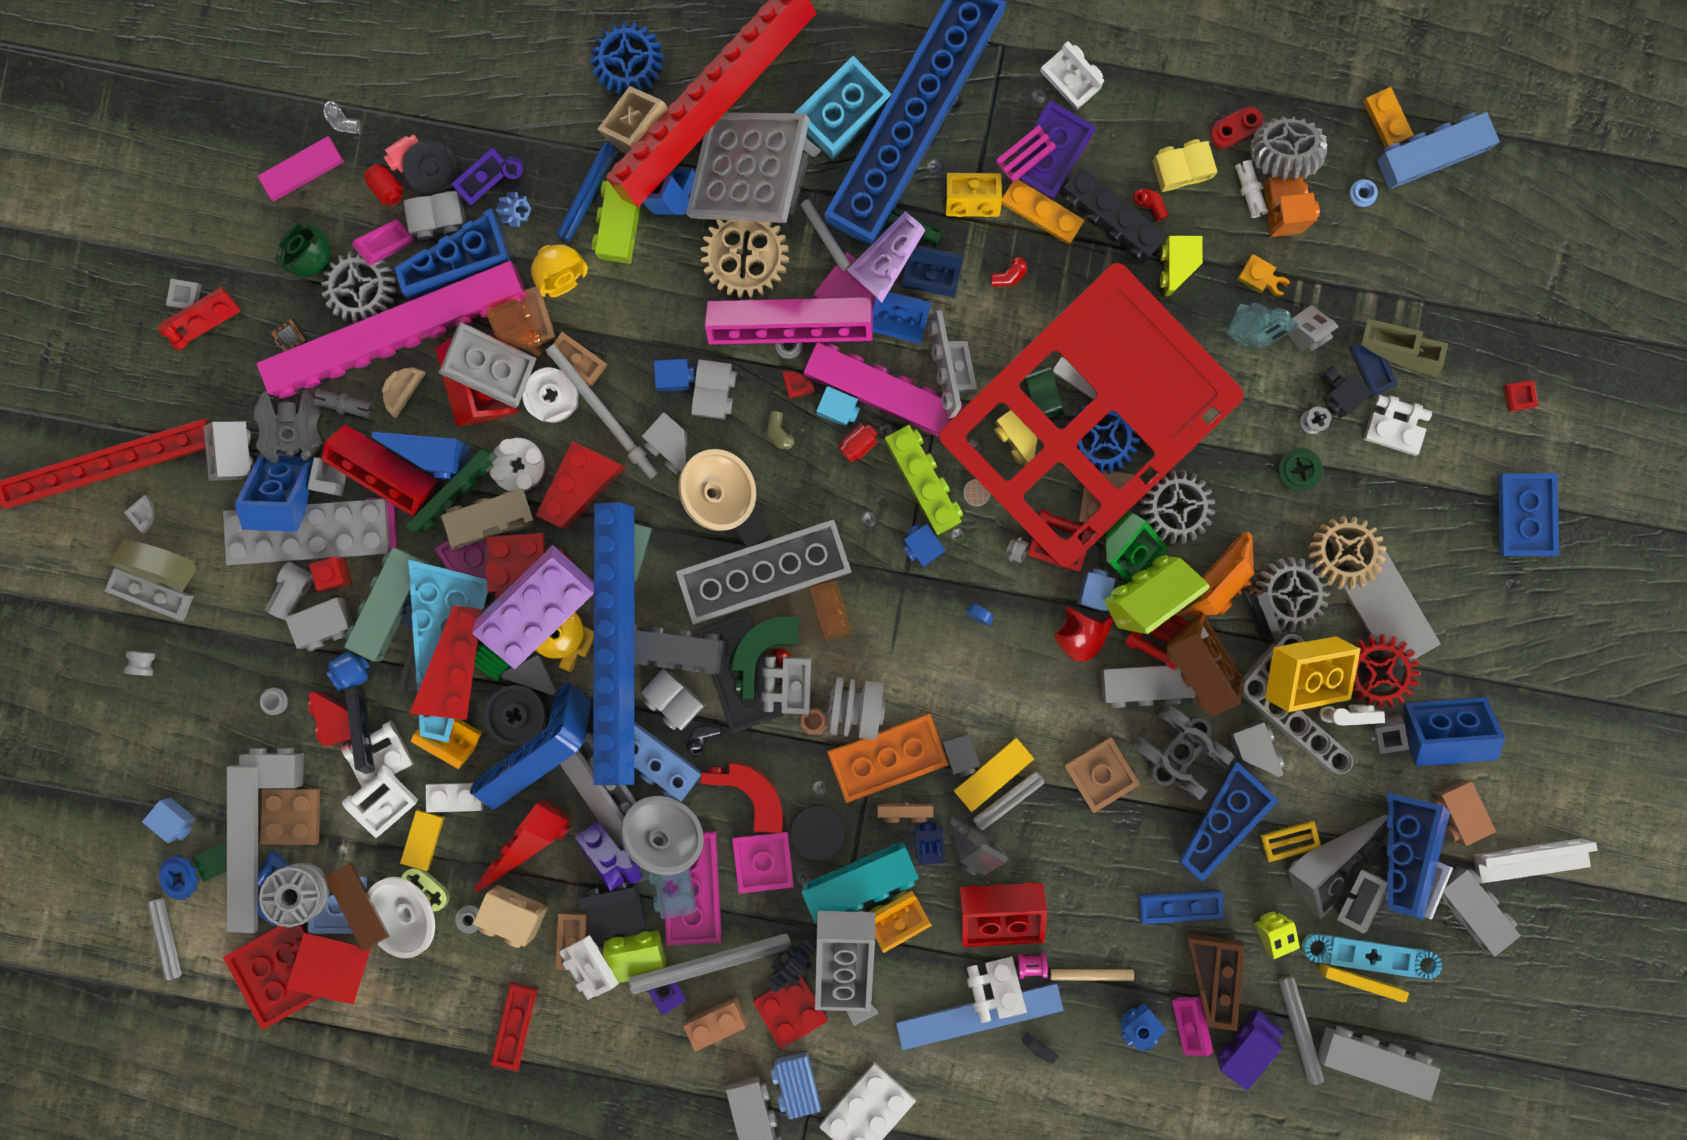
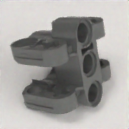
[1131,705,1235,800]

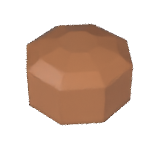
[801,708,827,735]

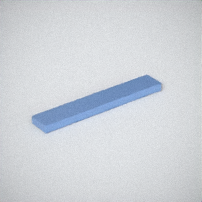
[896,982,1064,1050]

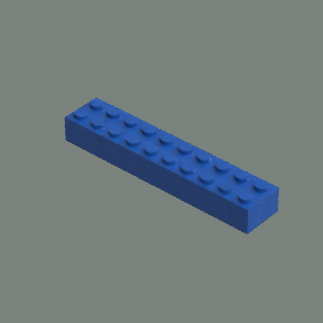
[825,0,1007,247]

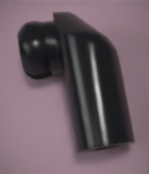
[686,723,722,757]

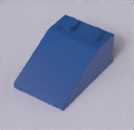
[372,432,469,481]
[235,453,315,532]

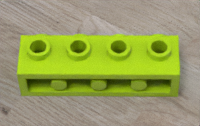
[884,425,963,536]

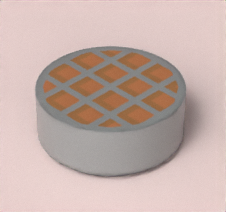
[963,479,991,507]

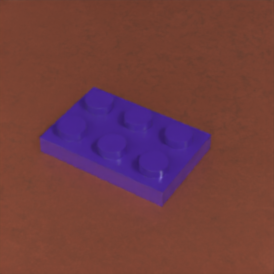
[1011,100,1097,200]

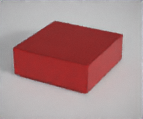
[1503,380,1539,412]

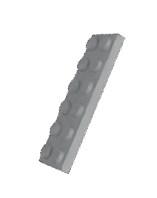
[223,499,390,566]

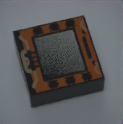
[269,318,309,353]

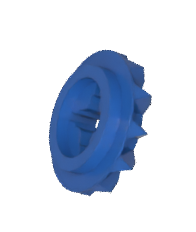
[159,855,200,900]

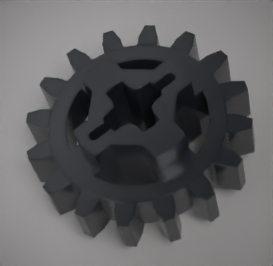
[766,938,816,993]

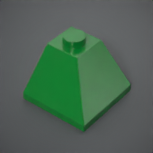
[1106,510,1168,583]

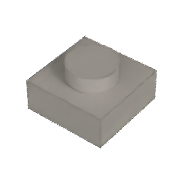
[166,279,202,310]

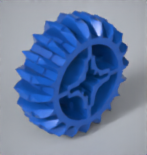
[590,21,664,97]
[1067,405,1140,474]

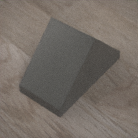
[501,655,560,696]

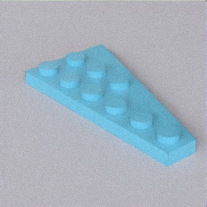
[408,560,488,742]

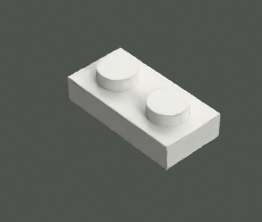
[426,783,484,812]

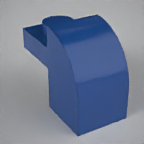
[643,169,695,215]

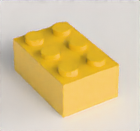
[1265,636,1360,712]

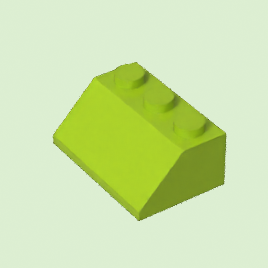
[1104,555,1210,634]

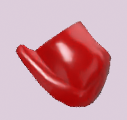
[1054,607,1113,662]

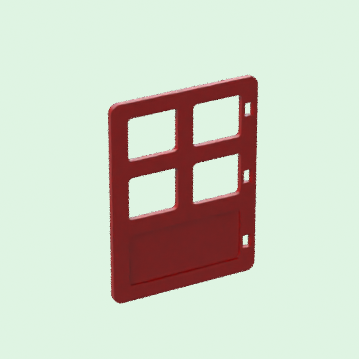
[939,263,1244,566]

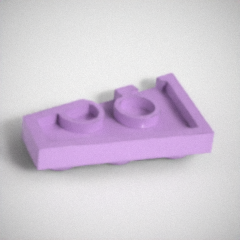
[847,212,925,303]

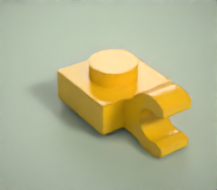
[559,627,594,672]

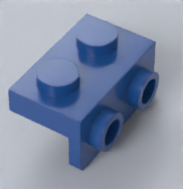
[873,292,931,343]

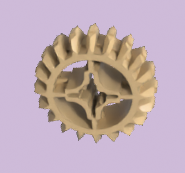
[1309,516,1386,590]

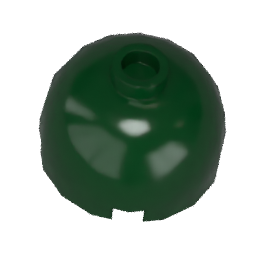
[275,221,331,277]

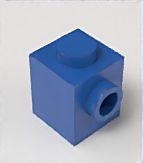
[903,523,945,567]

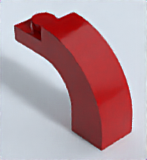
[701,761,783,833]

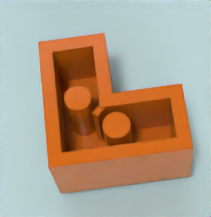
[1263,177,1320,237]

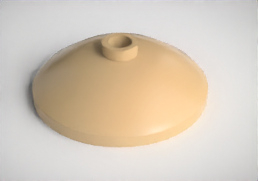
[678,449,756,531]

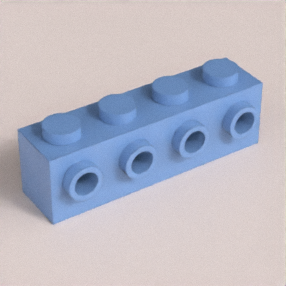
[1377,112,1500,190]
[592,721,702,801]

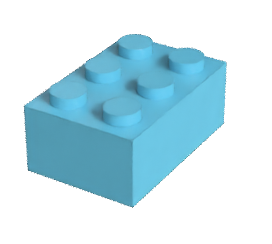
[794,56,892,161]

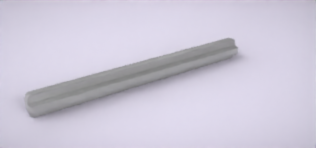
[628,934,791,994]

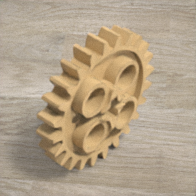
[701,220,789,300]

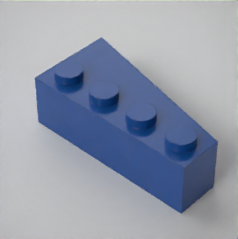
[395,208,513,301]
[1178,761,1279,882]
[1387,792,1450,920]

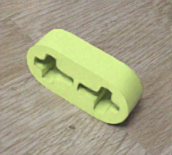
[401,868,450,911]

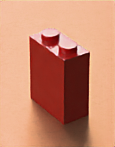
[282,933,371,1005]

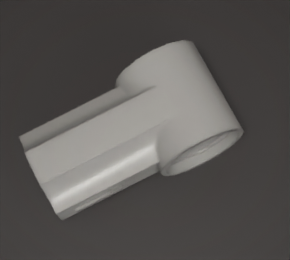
[265,562,314,620]

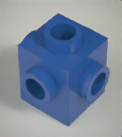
[1119,1003,1167,1052]

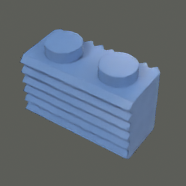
[771,1051,821,1120]

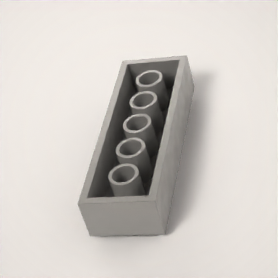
[676,519,851,625]

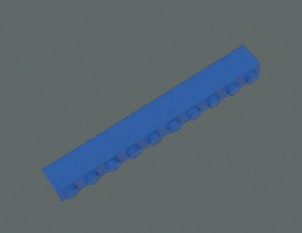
[593,502,634,785]

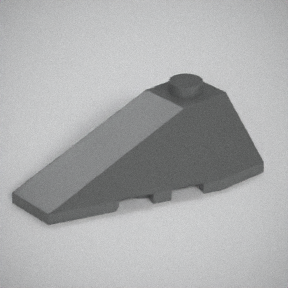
[1288,814,1389,919]
[948,816,1008,876]

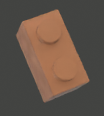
[1433,779,1496,846]
[683,996,748,1052]

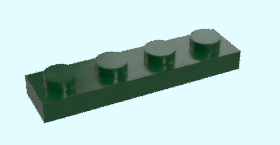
[406,449,498,533]

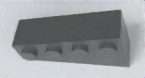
[634,624,727,675]

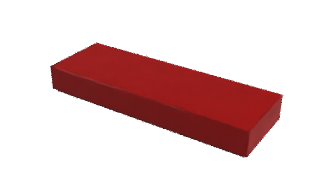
[491,982,539,1071]

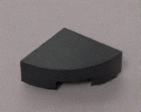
[1022,1032,1058,1064]

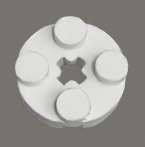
[522,367,579,423]
[490,438,546,492]

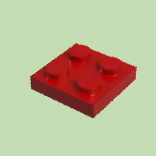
[753,976,828,1050]

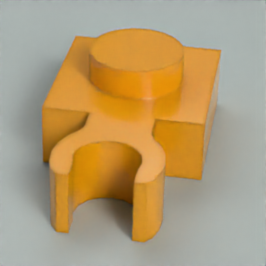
[1237,254,1290,297]

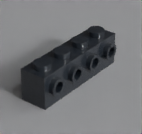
[1060,166,1167,264]

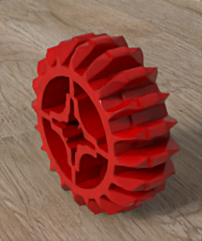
[1352,634,1421,709]

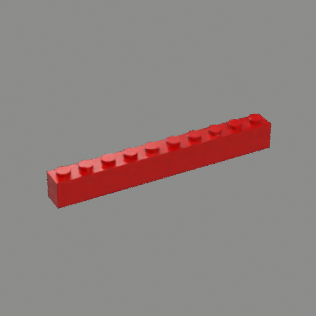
[606,0,816,207]

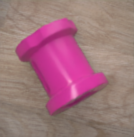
[1017,953,1048,979]

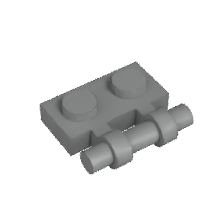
[761,656,812,714]

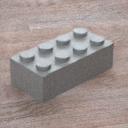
[815,911,875,1012]

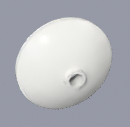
[368,877,435,958]

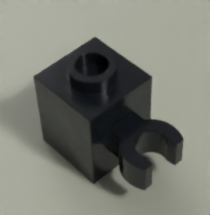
[1320,366,1373,418]

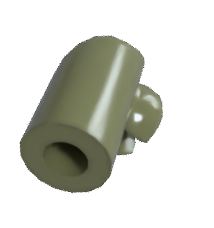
[767,411,794,449]

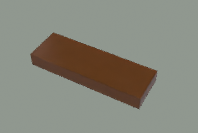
[325,863,390,951]

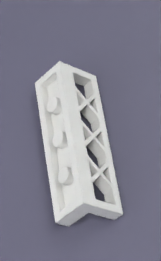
[1473,838,1598,883]

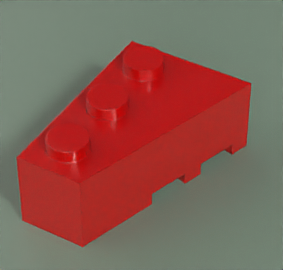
[536,441,626,529]

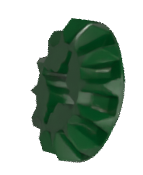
[1278,448,1323,491]

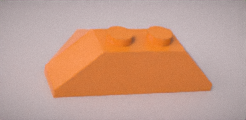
[1174,532,1254,616]

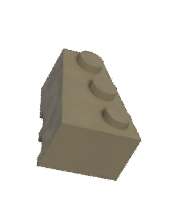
[441,488,533,550]

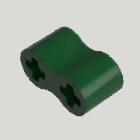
[1023,365,1064,419]

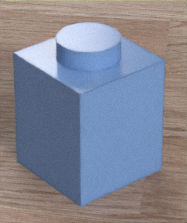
[142,798,196,843]

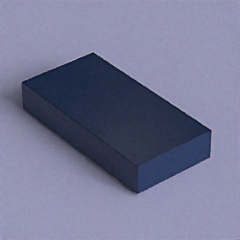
[1348,342,1399,397]

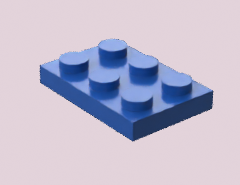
[1498,473,1559,556]

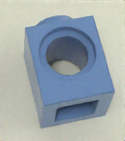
[1077,569,1115,611]

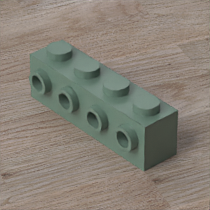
[344,547,429,662]

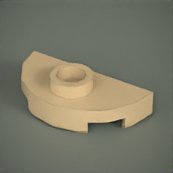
[382,367,426,418]

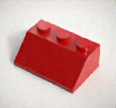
[435,334,519,427]
[960,882,1047,947]

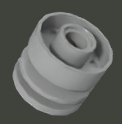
[827,677,886,740]
[259,862,331,927]

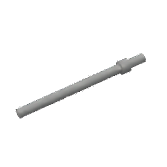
[546,344,658,479]

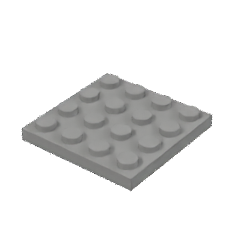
[686,112,810,223]

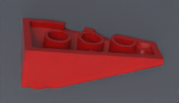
[474,798,572,892]

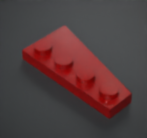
[409,605,482,720]

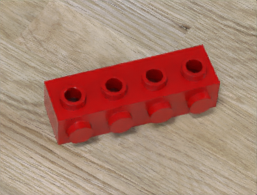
[321,424,438,517]

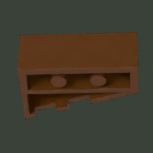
[1187,933,1245,1031]

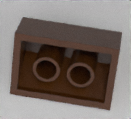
[1167,612,1245,717]

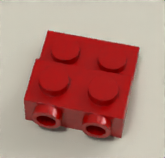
[486,533,545,598]

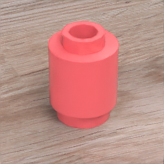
[383,134,418,173]

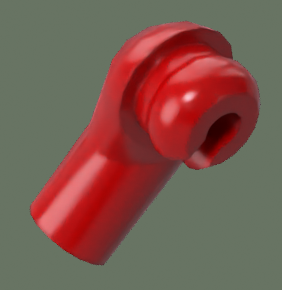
[1133,188,1169,222]

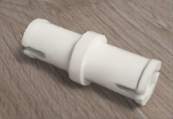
[1235,160,1268,218]

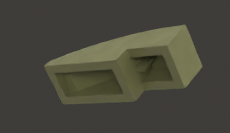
[1361,319,1448,377]
[109,540,197,592]

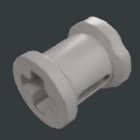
[1299,406,1331,434]

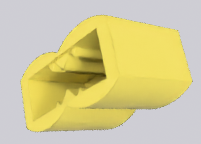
[1152,139,1217,192]

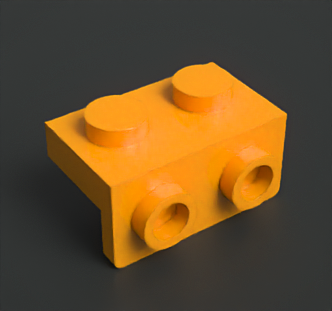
[411,719,481,769]
[869,891,932,953]

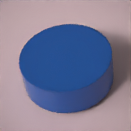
[966,603,994,626]

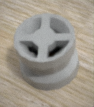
[124,651,155,676]

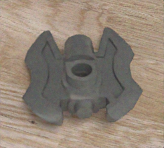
[254,389,323,463]

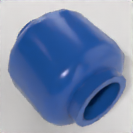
[326,651,370,691]

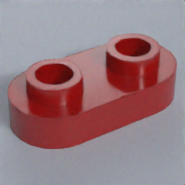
[1210,107,1264,149]

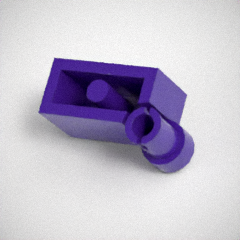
[452,147,523,205]
[575,822,643,891]
[1217,1009,1284,1091]

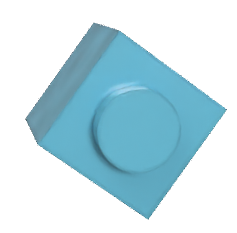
[816,386,860,428]

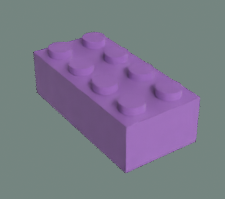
[472,545,594,669]

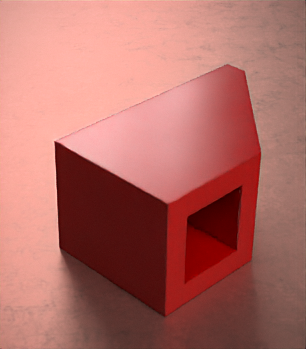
[308,691,351,747]

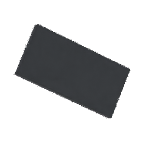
[696,612,784,734]

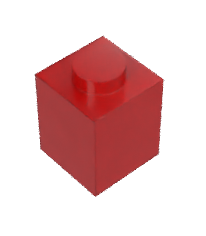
[309,556,353,592]

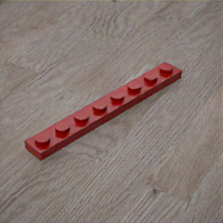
[0,419,209,509]

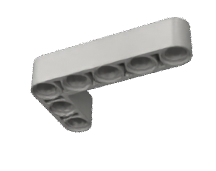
[1242,634,1353,774]

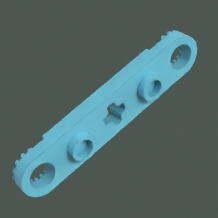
[1302,933,1442,979]

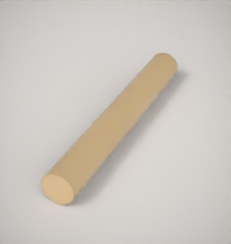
[1050,969,1134,981]

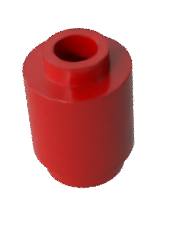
[363,164,404,206]
[838,423,878,463]

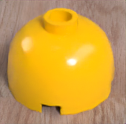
[531,245,588,297]

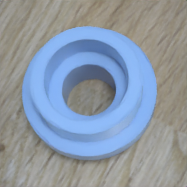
[1349,179,1378,207]

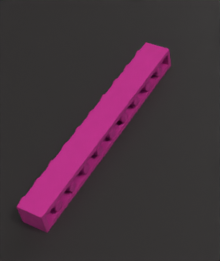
[256,261,528,399]

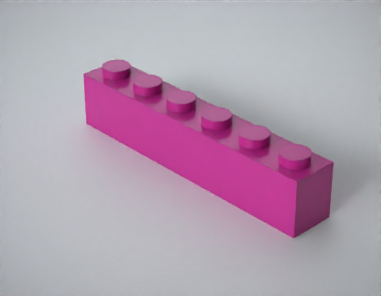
[705,297,873,344]
[804,342,964,437]

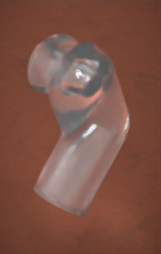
[324,101,361,133]

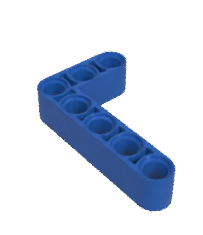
[470,683,591,810]

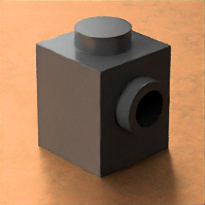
[1369,712,1409,754]

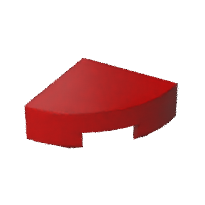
[782,371,815,399]

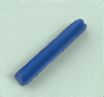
[557,142,617,243]

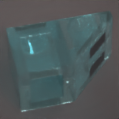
[1227,303,1298,349]

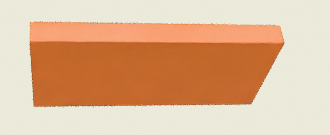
[827,713,949,803]

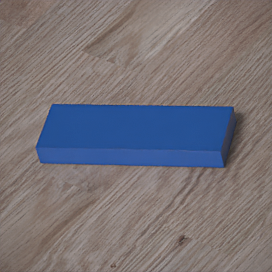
[1138,890,1225,924]

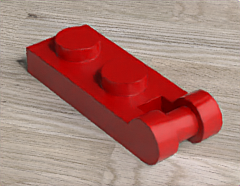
[157,287,240,350]

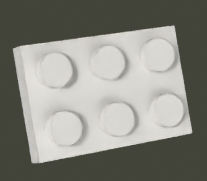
[819,1062,916,1140]

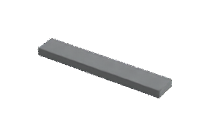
[227,765,258,933]

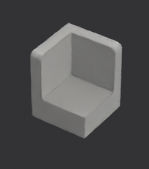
[308,457,347,497]

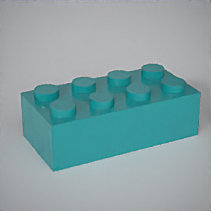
[802,840,919,924]

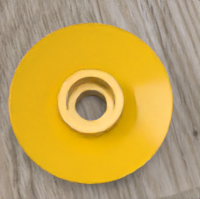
[536,612,584,658]

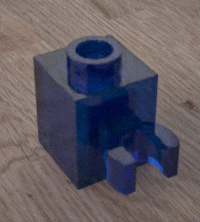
[914,822,945,865]

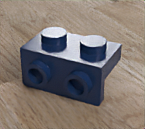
[901,246,963,298]

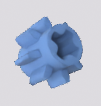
[496,192,531,227]

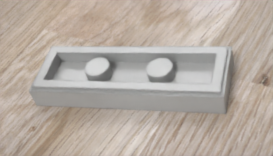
[104,566,194,621]

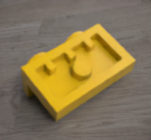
[946,173,1002,217]

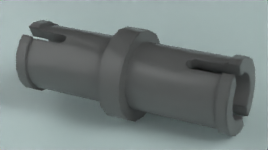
[313,388,373,419]

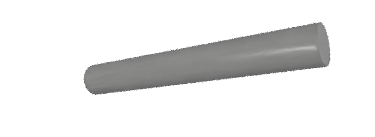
[801,199,851,271]

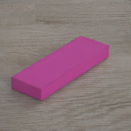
[258,136,344,201]

